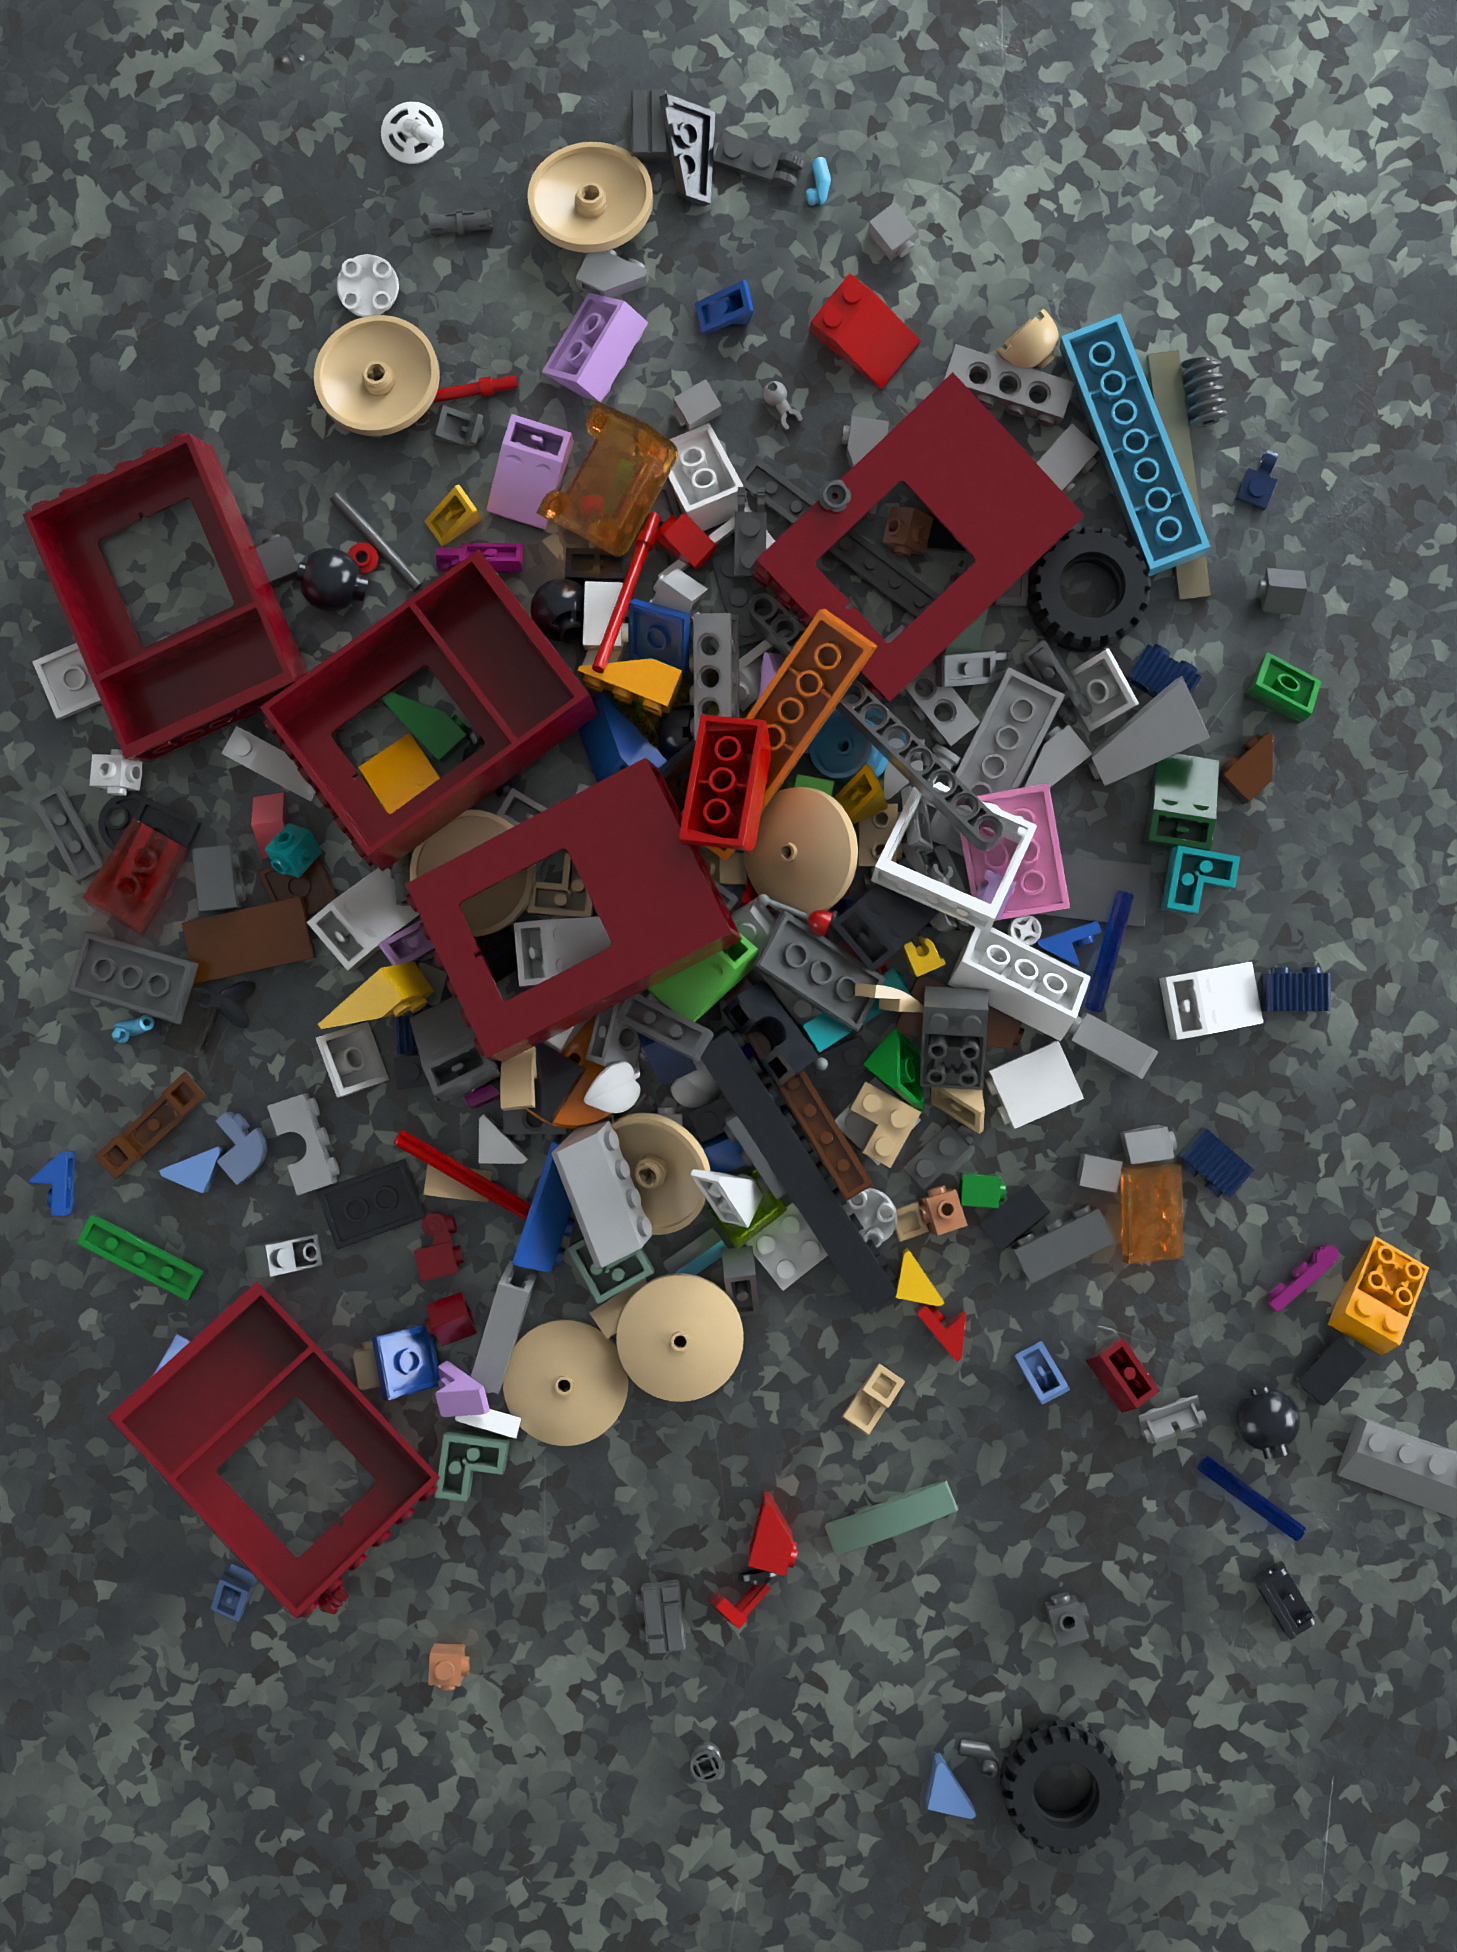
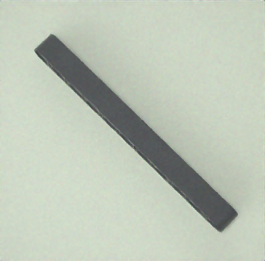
[749,593,1003,851]

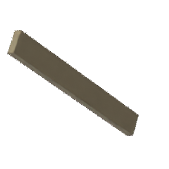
[1146,350,1211,601]

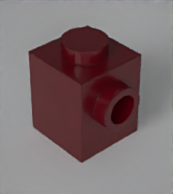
[425,1292,477,1346]

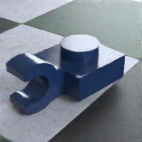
[1235,450,1279,511]

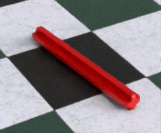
[394,1130,531,1220]

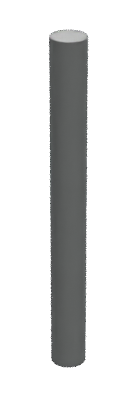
[330,492,423,591]

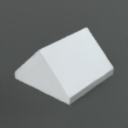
[1070,648,1139,732]
[316,1021,389,1098]

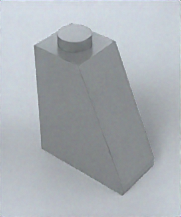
[1067,1013,1158,1079]

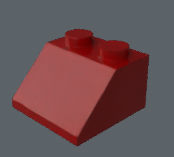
[748,1491,798,1576]

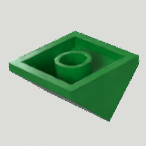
[1243,652,1321,724]
[863,1029,924,1111]

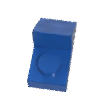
[695,280,754,334]
[1034,920,1101,967]
[28,1151,76,1216]

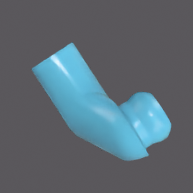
[806,157,831,206]
[111,1015,154,1043]

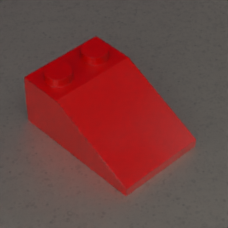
[809,273,921,390]

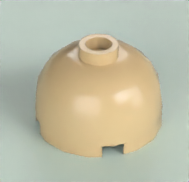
[996,308,1059,370]

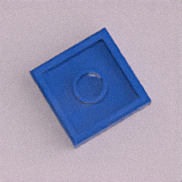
[628,599,690,675]
[371,1324,440,1400]

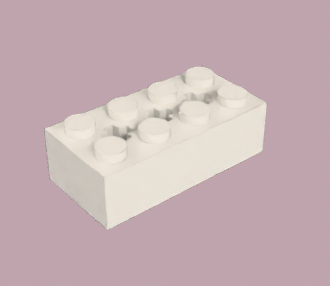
[948,927,1091,1041]

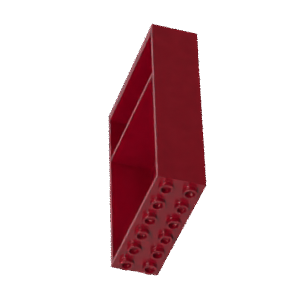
[751,372,1084,705]
[22,433,308,763]
[260,549,598,872]
[405,758,743,1062]
[108,1282,440,1619]

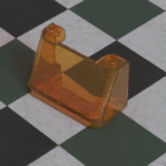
[536,400,678,557]

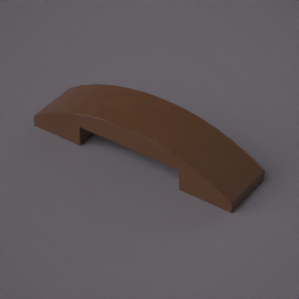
[94,1072,206,1179]

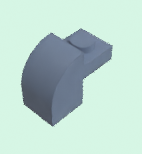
[216,1112,269,1185]

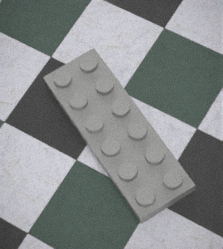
[930,667,1065,856]

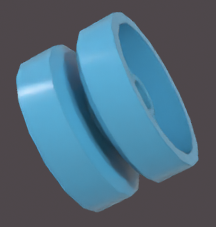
[809,711,889,785]

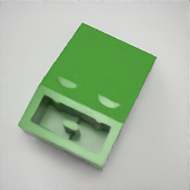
[646,934,758,1022]

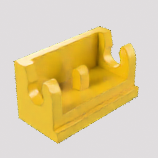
[900,936,946,977]

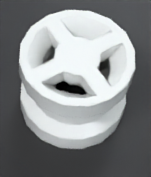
[1007,915,1042,946]

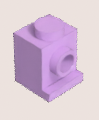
[975,870,1016,920]

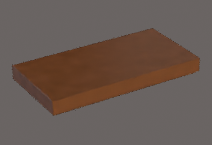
[182,896,316,984]

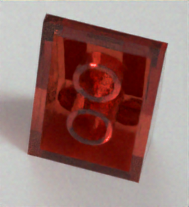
[82,818,189,936]

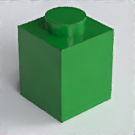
[958,1172,1006,1208]

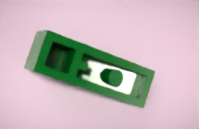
[381,692,469,764]

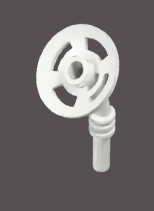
[381,102,444,164]

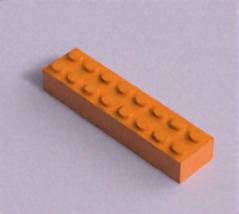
[681,609,878,861]

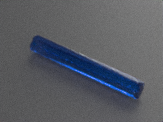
[1085,890,1134,1012]
[1197,1456,1306,1541]

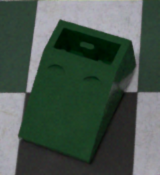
[1142,754,1219,851]

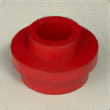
[347,542,379,574]

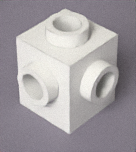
[90,749,142,796]

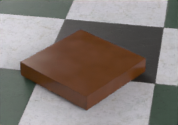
[256,856,338,917]

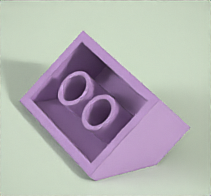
[542,293,648,403]

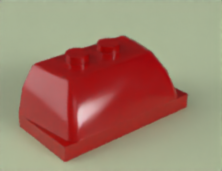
[678,714,771,852]

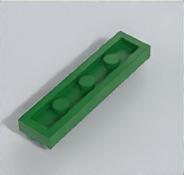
[76,1214,204,1301]

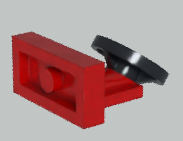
[707,1569,779,1629]

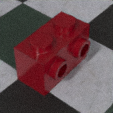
[1086,1338,1160,1413]

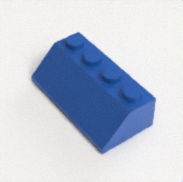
[512,1140,575,1273]

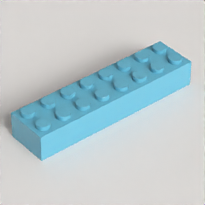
[1059,313,1211,577]

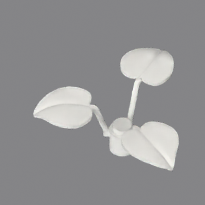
[584,993,720,1113]

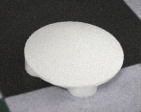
[337,254,399,317]
[843,1188,897,1247]

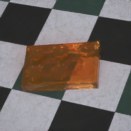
[1121,1163,1184,1264]

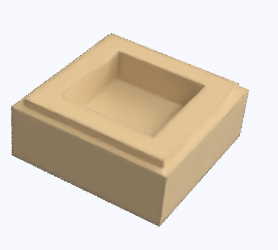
[895,1201,929,1242]

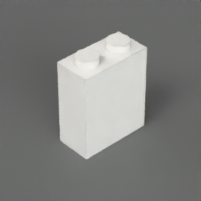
[984,1041,1084,1129]

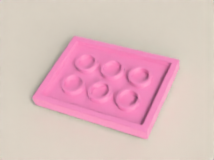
[960,783,1070,921]

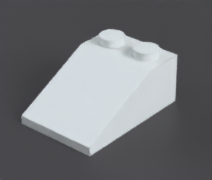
[653,423,749,531]

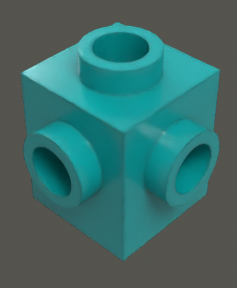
[265,823,322,878]

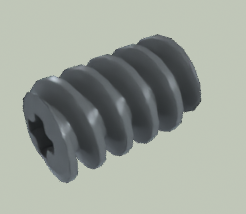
[1181,357,1228,428]

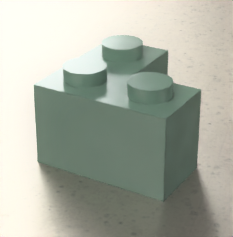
[567,1237,655,1304]
[435,1428,510,1502]

